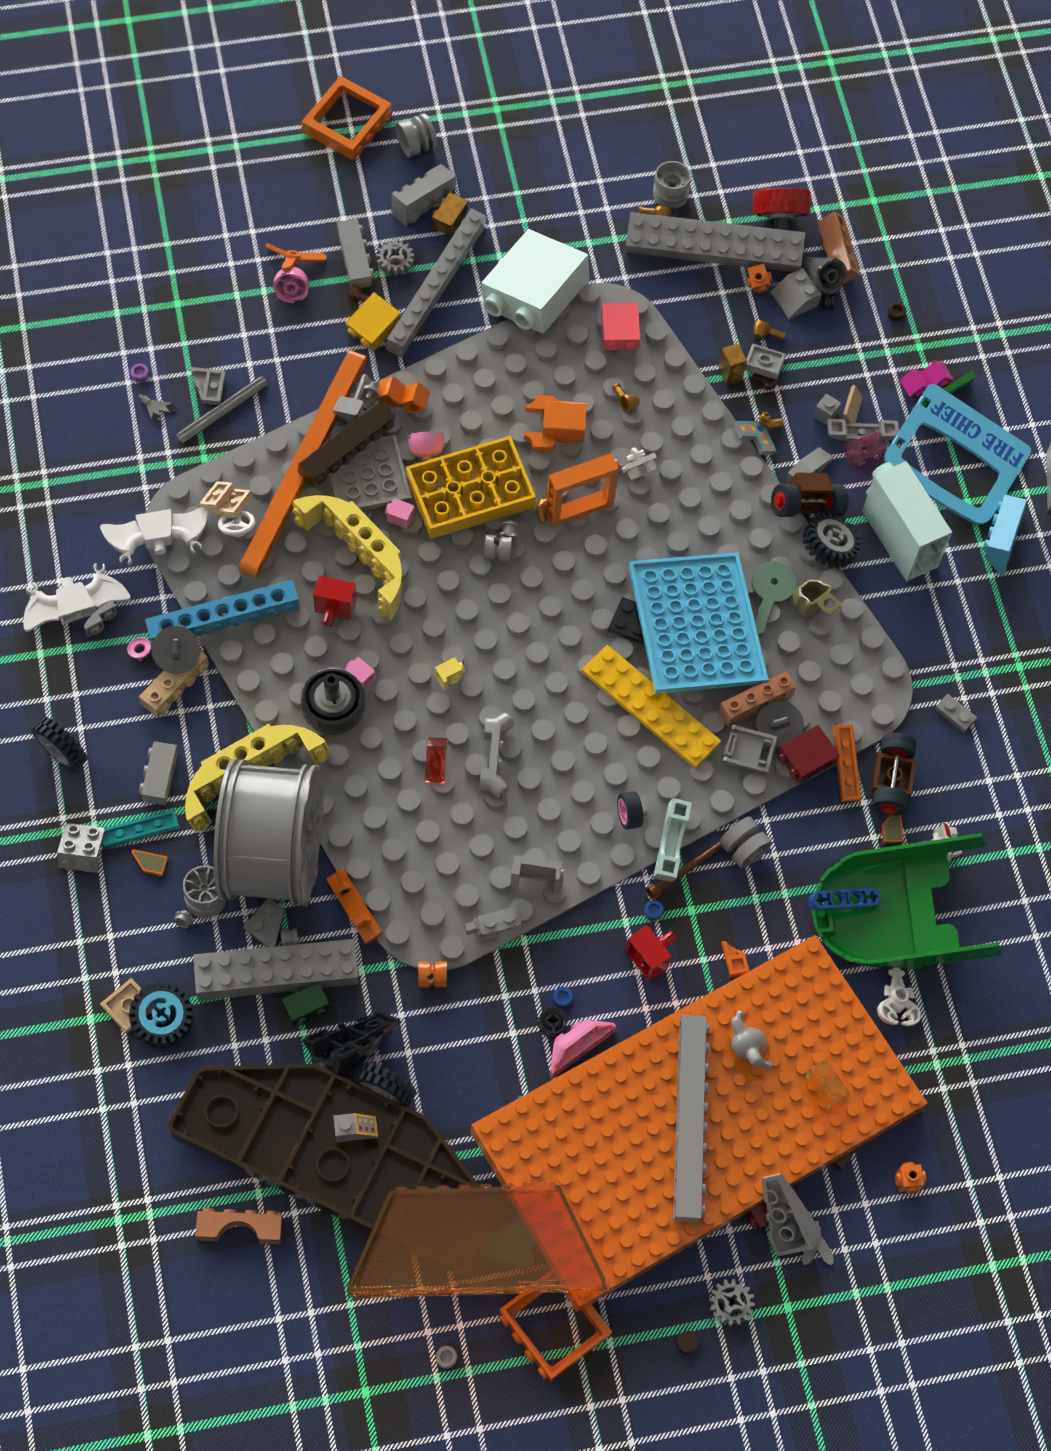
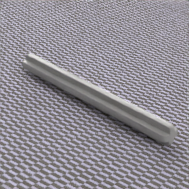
[177,376,267,443]

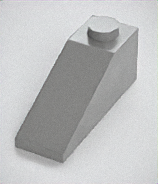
[786,447,834,484]

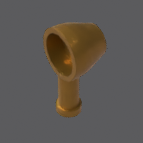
[638,206,672,217]
[753,320,786,341]
[612,383,640,413]

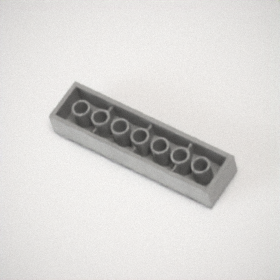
[193,939,359,1000]

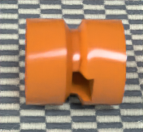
[418,961,447,988]

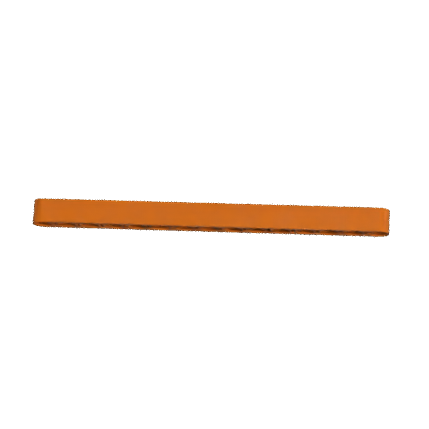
[239,350,367,579]

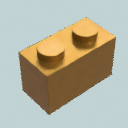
[431,192,468,236]
[718,343,747,385]

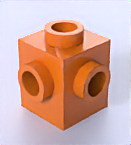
[746,263,773,293]
[895,1162,926,1194]

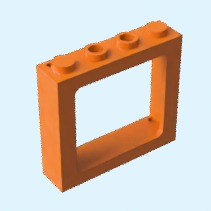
[301,76,392,160]
[545,453,620,527]
[499,1270,612,1382]

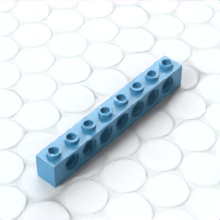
[145,580,300,644]

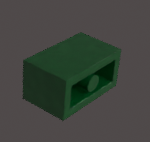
[282,983,330,1026]

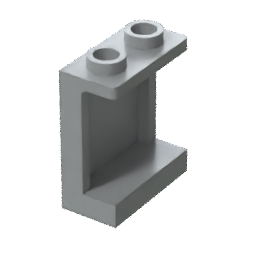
[510,855,565,894]

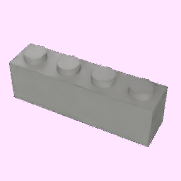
[337,219,374,288]

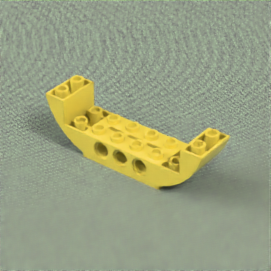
[293,495,402,621]
[185,724,332,832]

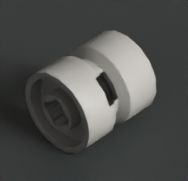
[484,535,512,562]

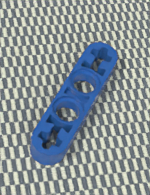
[808,888,881,911]

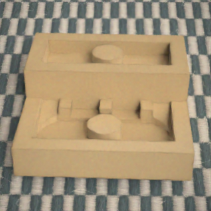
[200,481,252,518]

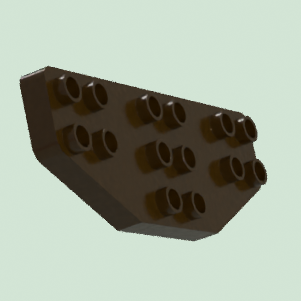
[168,1064,495,1276]

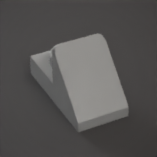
[332,396,366,424]

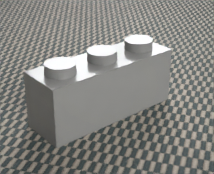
[139,741,178,805]

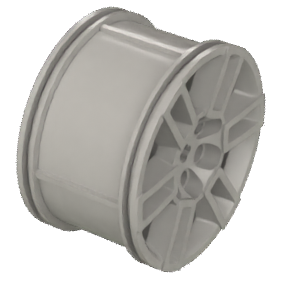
[214,759,324,906]

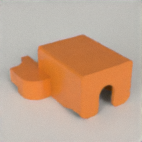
[524,395,587,453]

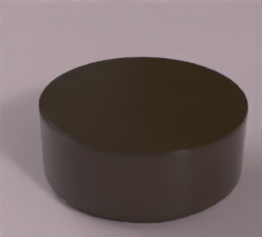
[888,303,906,321]
[676,1331,698,1354]

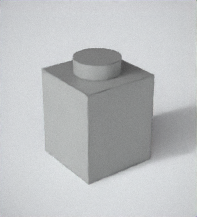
[813,394,841,425]

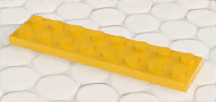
[581,645,721,769]

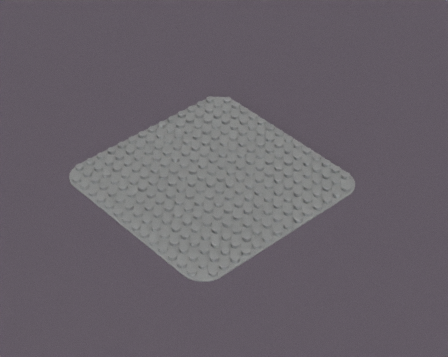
[146,283,913,970]

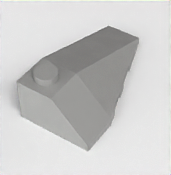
[762,1173,821,1256]

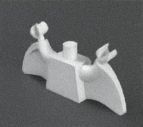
[100,507,208,566]
[23,563,131,632]

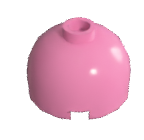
[273,267,309,303]
[407,432,444,461]

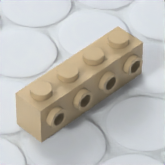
[139,651,209,718]

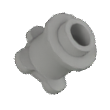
[499,520,519,544]

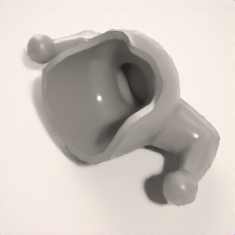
[731,1010,772,1070]

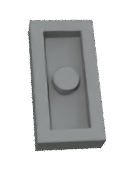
[935,694,977,732]

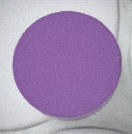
[130,364,149,382]

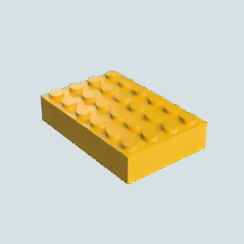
[406,436,536,539]

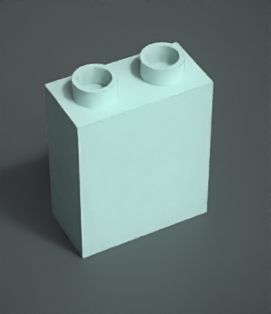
[481,229,590,334]
[862,461,952,582]

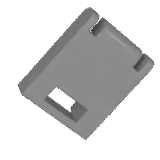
[722,725,778,775]

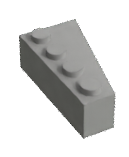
[392,164,456,227]

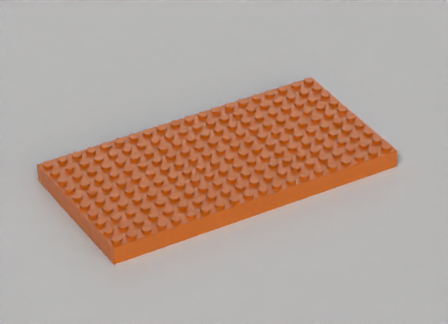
[470,935,927,1312]

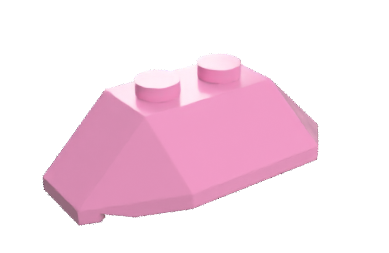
[549,1019,616,1079]

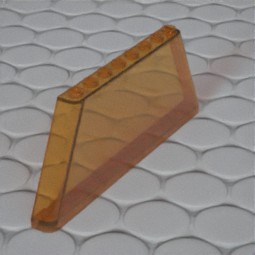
[347,1182,606,1298]

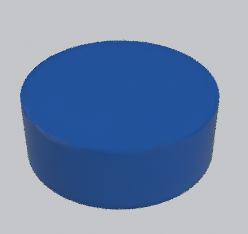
[644,900,664,921]
[553,987,573,1008]

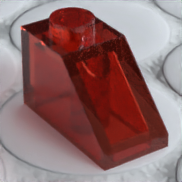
[425,737,448,783]

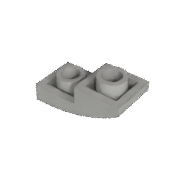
[84,600,117,637]

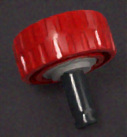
[753,188,811,230]

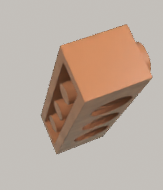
[719,671,797,728]

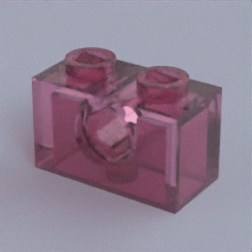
[842,431,887,467]

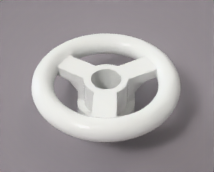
[218,510,255,537]

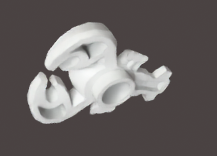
[877,968,921,1026]

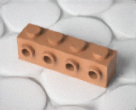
[818,211,860,285]

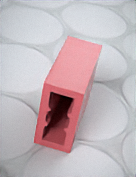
[601,303,640,351]

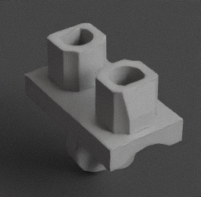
[353,374,379,411]

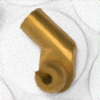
[759,412,784,430]
[536,498,548,523]

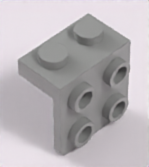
[57,823,104,873]

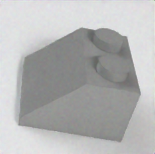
[770,268,821,320]

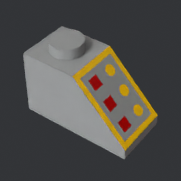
[334,1113,378,1143]

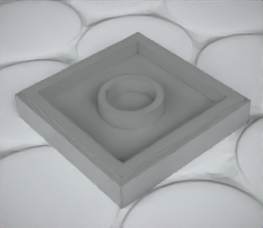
[745,344,786,380]

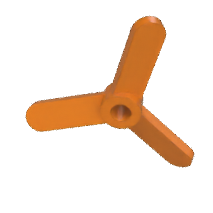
[265,243,327,271]

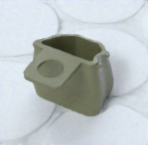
[793,579,841,619]

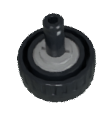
[301,668,365,735]

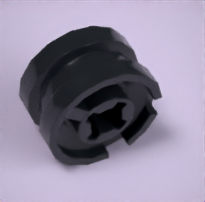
[538,1007,567,1038]

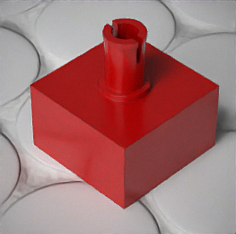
[313,575,357,627]
[625,925,677,982]

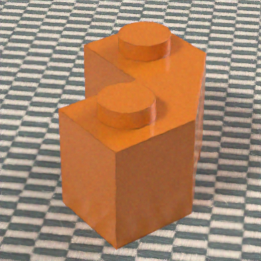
[375,376,430,414]

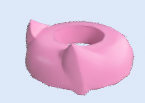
[127,637,152,662]

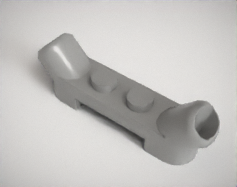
[479,713,514,798]

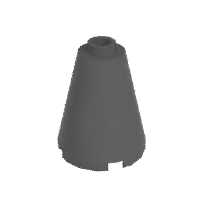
[801,257,847,293]

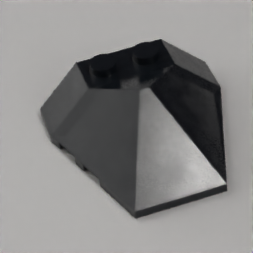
[302,1011,401,1075]

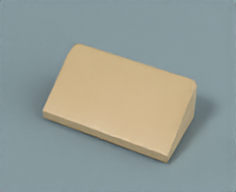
[842,385,862,423]

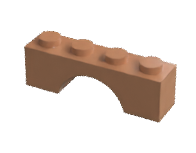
[195,1208,283,1244]

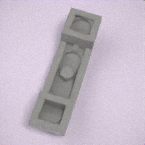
[827,419,899,443]

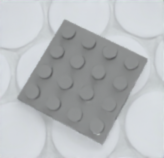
[329,435,412,511]

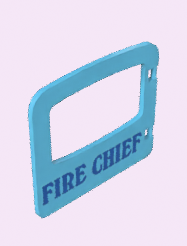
[884,384,1031,525]

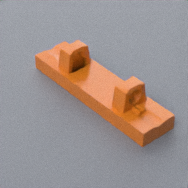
[326,868,384,944]

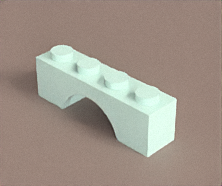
[653,798,692,882]

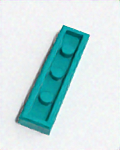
[101,809,180,850]

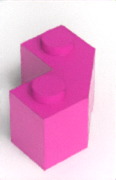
[900,360,954,399]

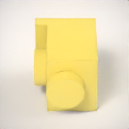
[435,657,466,690]

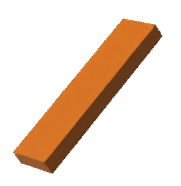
[832,724,862,802]

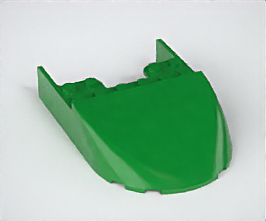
[812,833,1002,969]

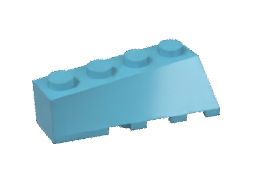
[983,495,1026,576]

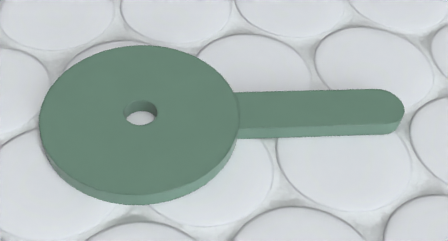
[752,562,797,636]

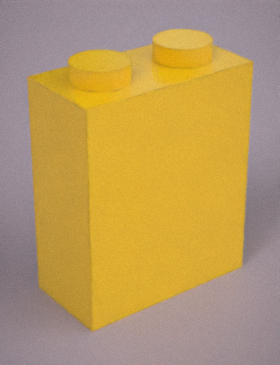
[346,292,401,351]

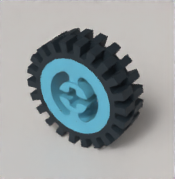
[129,982,193,1048]

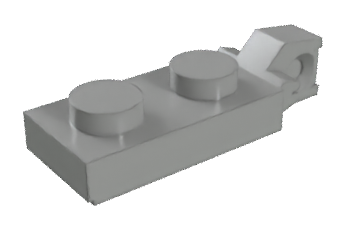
[464,907,521,937]

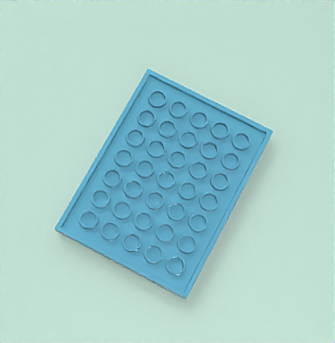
[628,552,769,694]

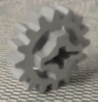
[376,239,414,276]
[708,1279,755,1327]

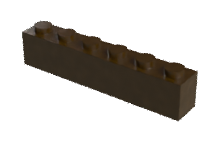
[298,400,396,487]

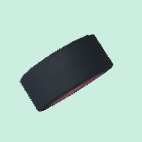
[617,791,644,830]

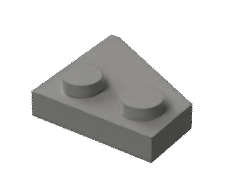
[190,367,226,405]

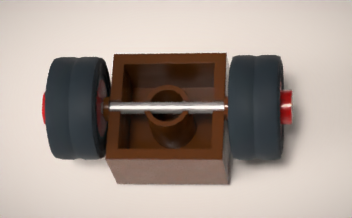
[771,472,849,517]
[870,733,917,815]

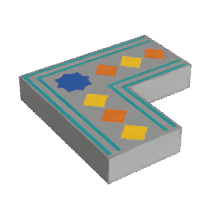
[733,421,777,455]

